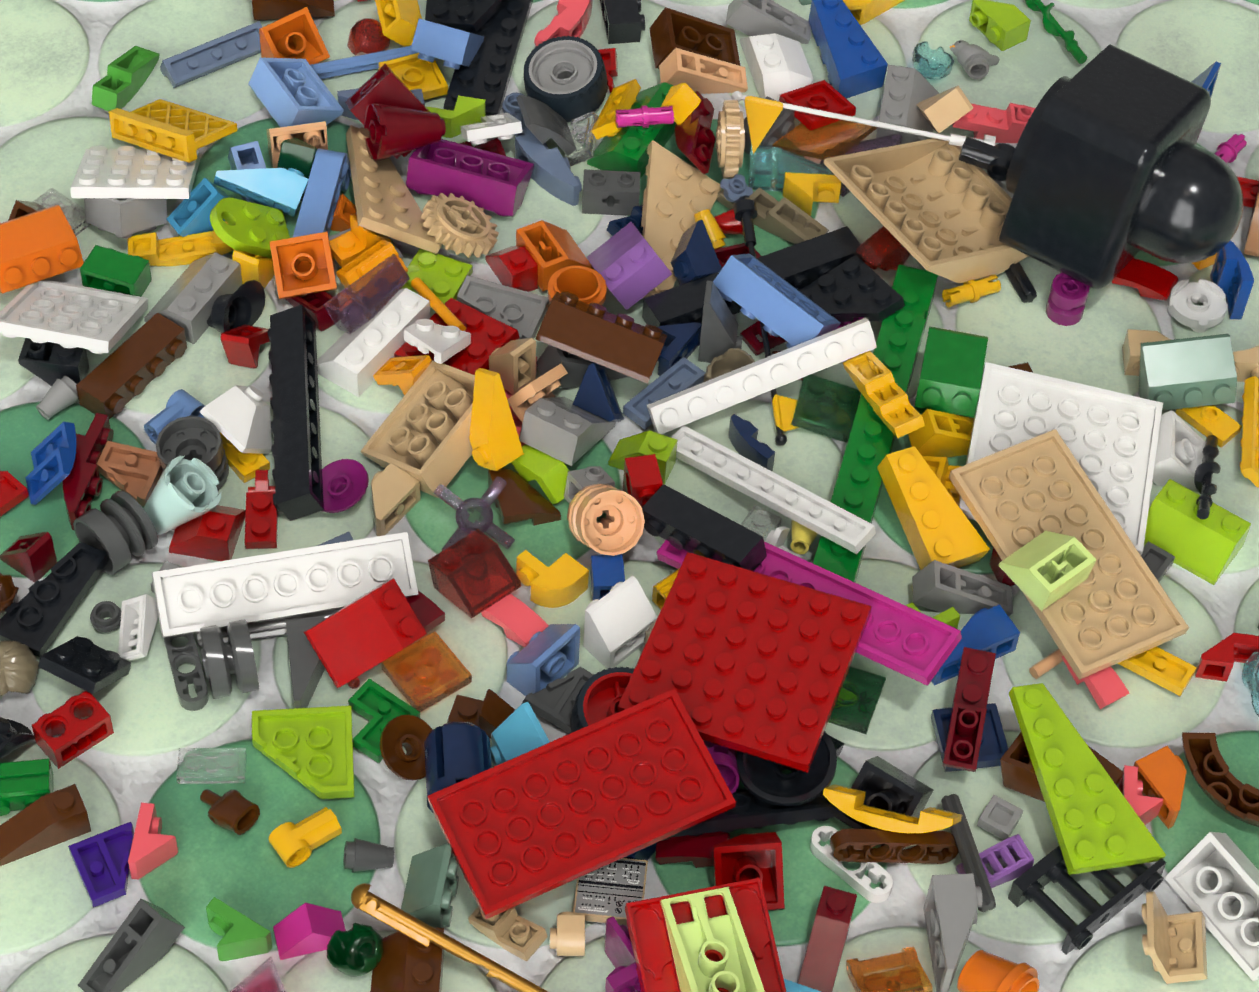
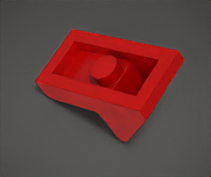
[221,325,270,368]

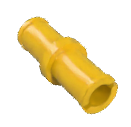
[942,275,1001,307]

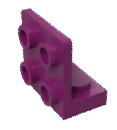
[604,916,641,992]

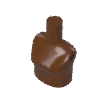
[200,789,260,835]

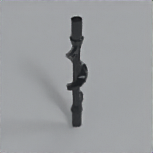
[1194,435,1221,520]

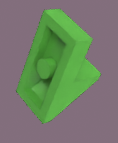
[206,897,273,961]

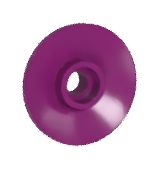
[322,459,369,513]

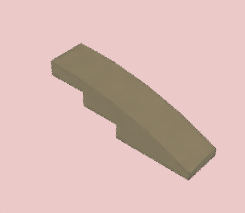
[716,187,829,244]

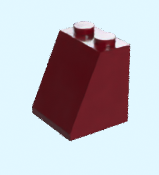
[345,63,430,159]

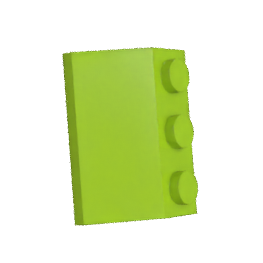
[1144,479,1251,585]

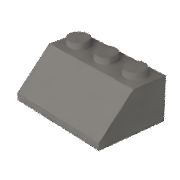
[875,64,939,147]
[144,252,242,344]

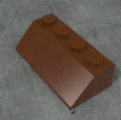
[536,291,667,384]
[370,928,444,992]

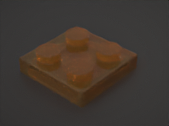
[381,631,472,712]

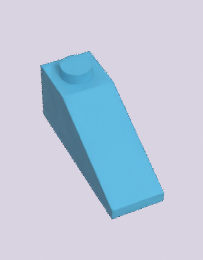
[213,168,309,217]

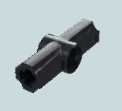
[958,137,1015,181]

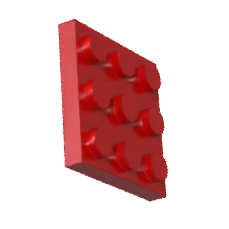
[394,298,520,375]

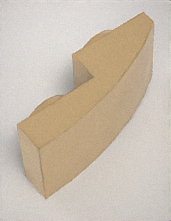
[468,906,548,961]

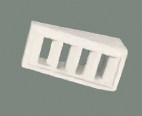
[118,594,159,661]

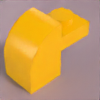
[516,550,589,608]

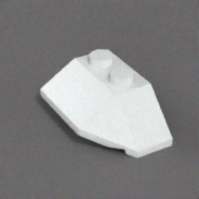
[740,33,814,101]

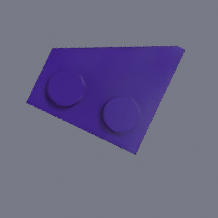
[68,822,134,908]

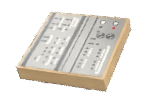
[573,858,648,925]

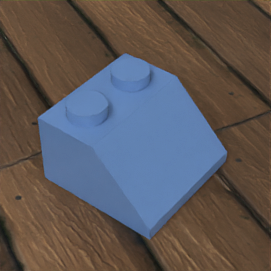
[410,19,484,70]
[506,624,580,696]

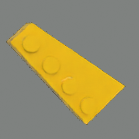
[877,446,990,570]

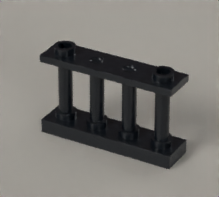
[1008,846,1167,955]

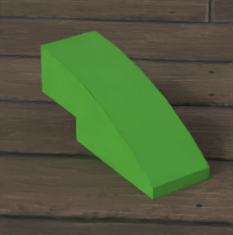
[92,46,160,111]

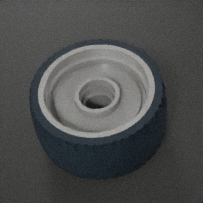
[524,36,607,122]

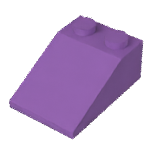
[587,222,672,310]

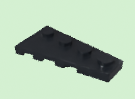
[0,542,110,657]

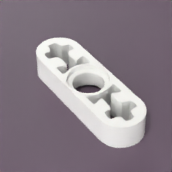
[810,826,893,903]

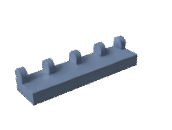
[160,21,262,88]

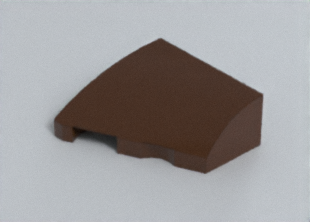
[488,468,561,526]

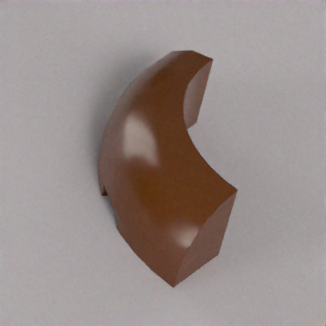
[1182,732,1259,827]

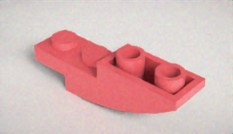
[534,0,593,46]
[952,103,1035,143]

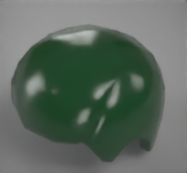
[327,923,384,977]

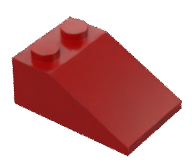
[304,578,427,688]

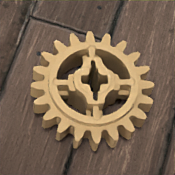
[716,100,745,179]
[421,193,499,258]

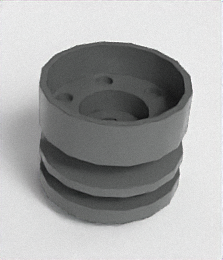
[156,416,229,490]
[73,490,158,575]

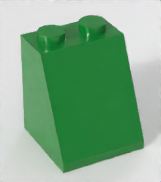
[915,326,988,417]

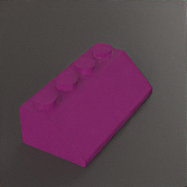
[406,139,534,217]

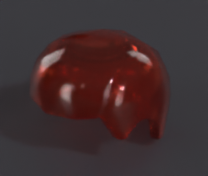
[347,18,390,55]

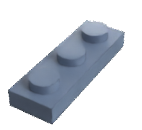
[623,357,706,430]

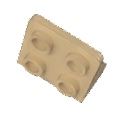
[1142,891,1207,984]

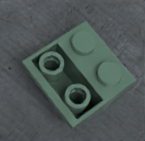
[401,844,459,928]

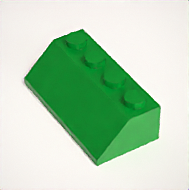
[587,82,676,179]

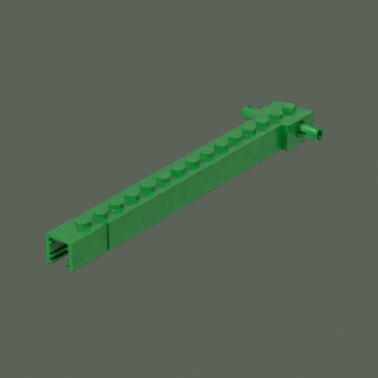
[813,264,938,583]

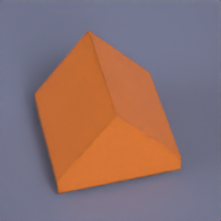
[331,194,357,232]

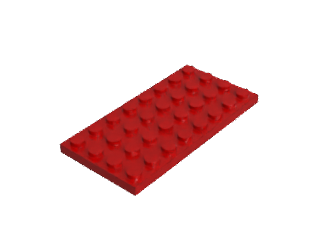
[428,688,736,920]

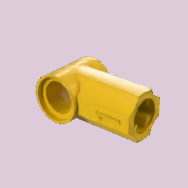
[268,807,342,868]

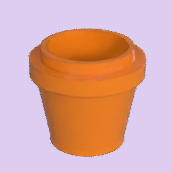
[548,265,607,305]
[957,950,1039,992]

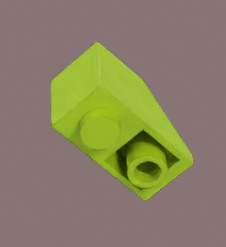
[969,0,1031,51]

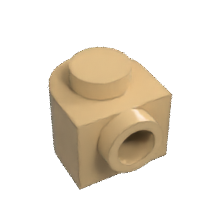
[550,912,585,956]

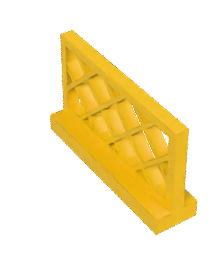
[108,99,238,163]

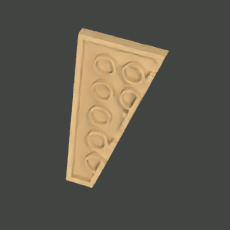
[346,125,442,254]
[641,140,721,298]

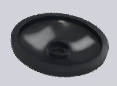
[736,731,837,806]

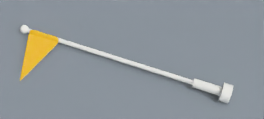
[732,91,996,154]

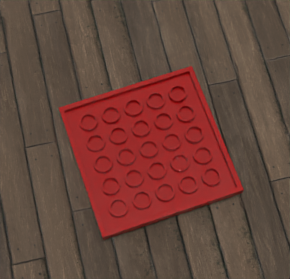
[618,552,872,772]

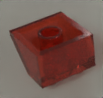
[428,529,522,618]

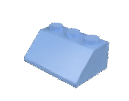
[249,57,344,127]

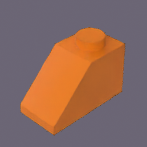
[1134,746,1187,829]

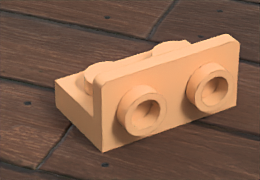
[507,363,568,423]

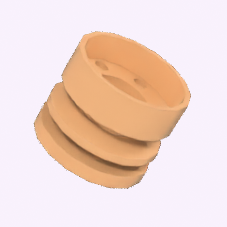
[567,483,645,556]

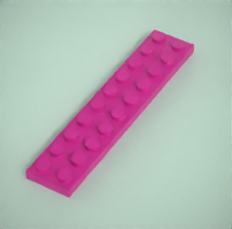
[656,540,962,686]

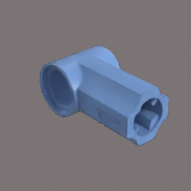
[144,389,205,444]

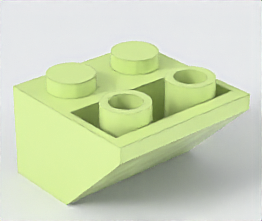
[998,531,1097,611]

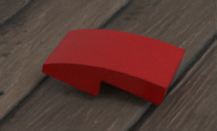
[1112,258,1178,301]

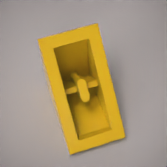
[232,250,275,288]

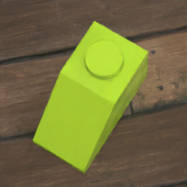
[608,430,678,484]

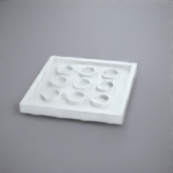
[71,146,200,199]
[0,279,148,354]

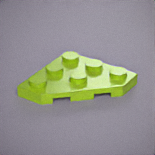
[252,706,355,799]

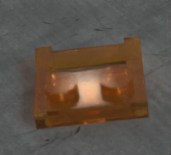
[846,946,932,992]

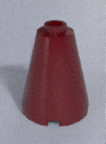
[364,103,446,160]

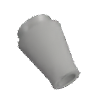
[36,376,78,420]

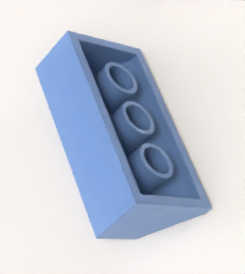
[713,254,841,348]

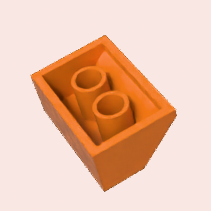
[0,205,84,294]

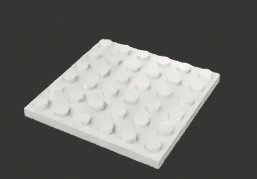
[958,362,1163,555]

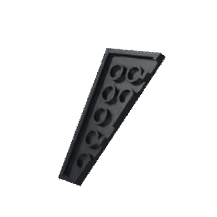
[663,787,842,840]

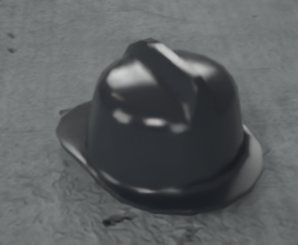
[207,280,265,333]

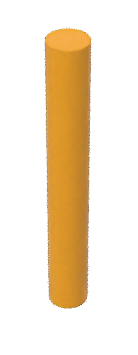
[411,277,466,331]

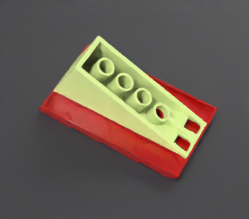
[625,877,786,992]

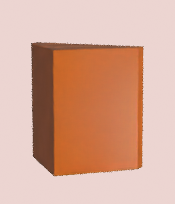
[259,7,330,65]
[269,232,337,299]

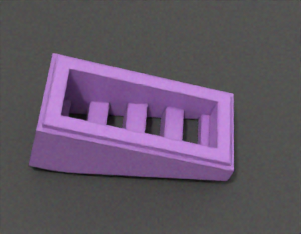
[956,834,1034,888]

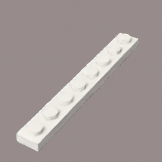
[647,318,877,434]
[671,425,876,554]

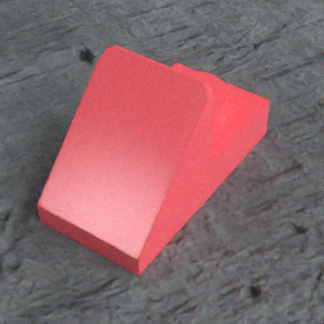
[1118,765,1163,825]
[128,802,178,880]

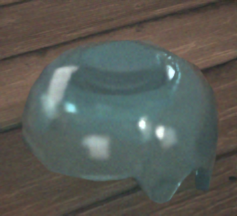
[912,42,954,80]

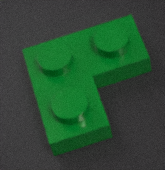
[348,679,420,764]

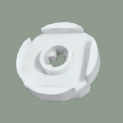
[1167,279,1228,333]

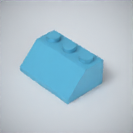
[490,702,550,766]

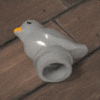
[950,40,1000,79]

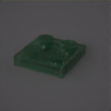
[791,374,861,443]

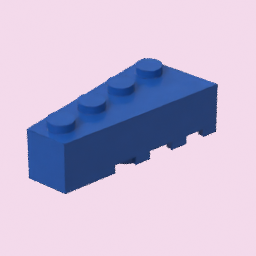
[808,0,888,99]

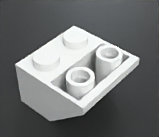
[583,575,658,669]

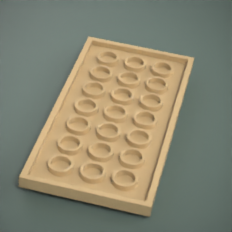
[949,429,1189,680]

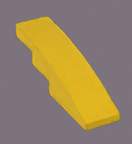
[843,351,925,438]

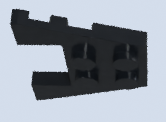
[425,0,508,32]

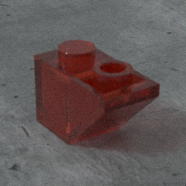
[856,226,910,271]

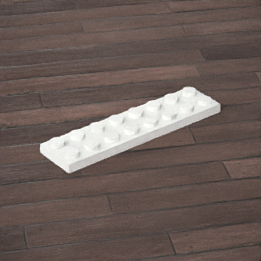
[152,532,418,638]

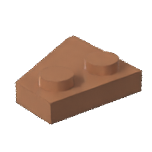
[97,441,163,506]

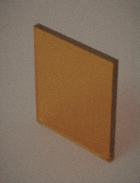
[772,120,878,160]

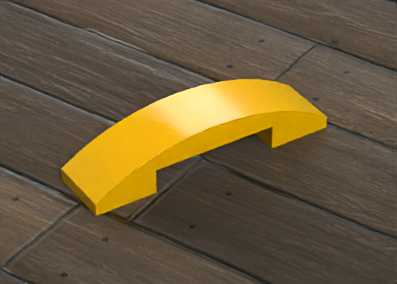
[128,221,234,266]
[823,784,962,834]

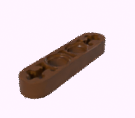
[830,829,958,864]

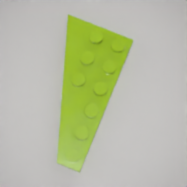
[1009,683,1166,875]

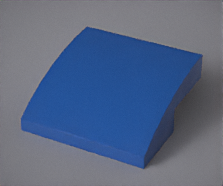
[1210,240,1254,319]
[25,422,76,505]

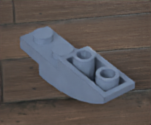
[514,114,582,206]

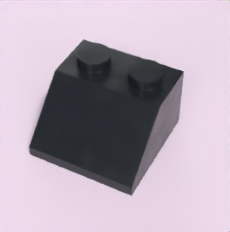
[836,756,934,846]

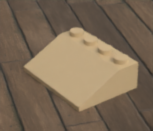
[361,360,510,498]

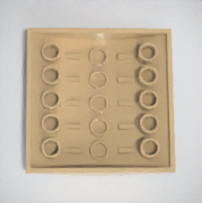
[823,138,1028,283]

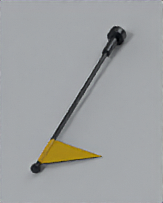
[733,199,847,445]

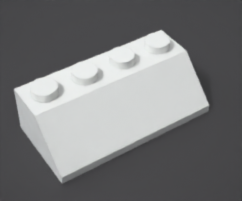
[317,288,430,397]
[1164,832,1259,981]

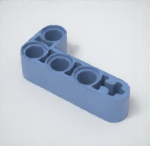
[293,148,351,237]

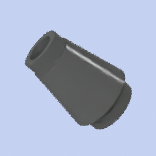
[343,838,394,872]

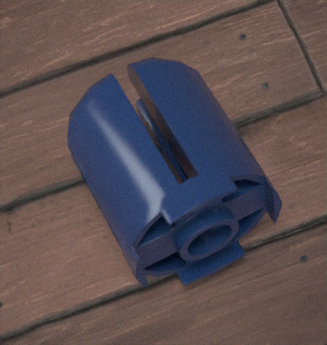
[424,722,492,813]

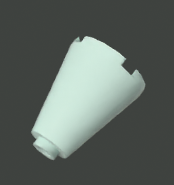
[143,456,221,535]

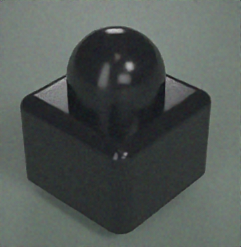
[999,44,1243,289]

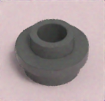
[90,601,121,632]

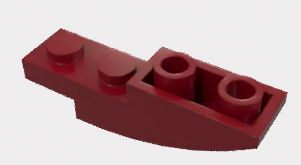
[675,91,716,175]
[62,413,114,530]
[942,647,996,772]

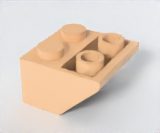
[266,121,328,168]

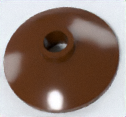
[380,715,433,781]

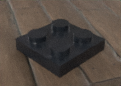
[38,636,131,694]

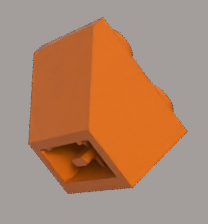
[516,220,594,292]

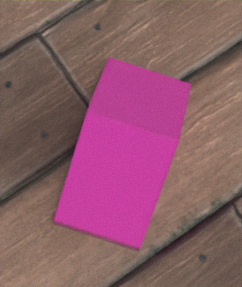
[273,902,346,960]

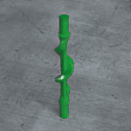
[1025,0,1087,64]

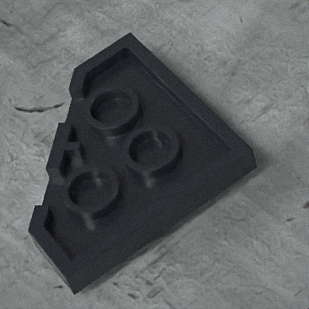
[798,255,905,322]

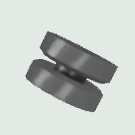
[200,619,259,699]

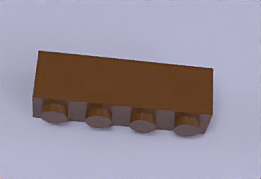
[76,313,187,419]

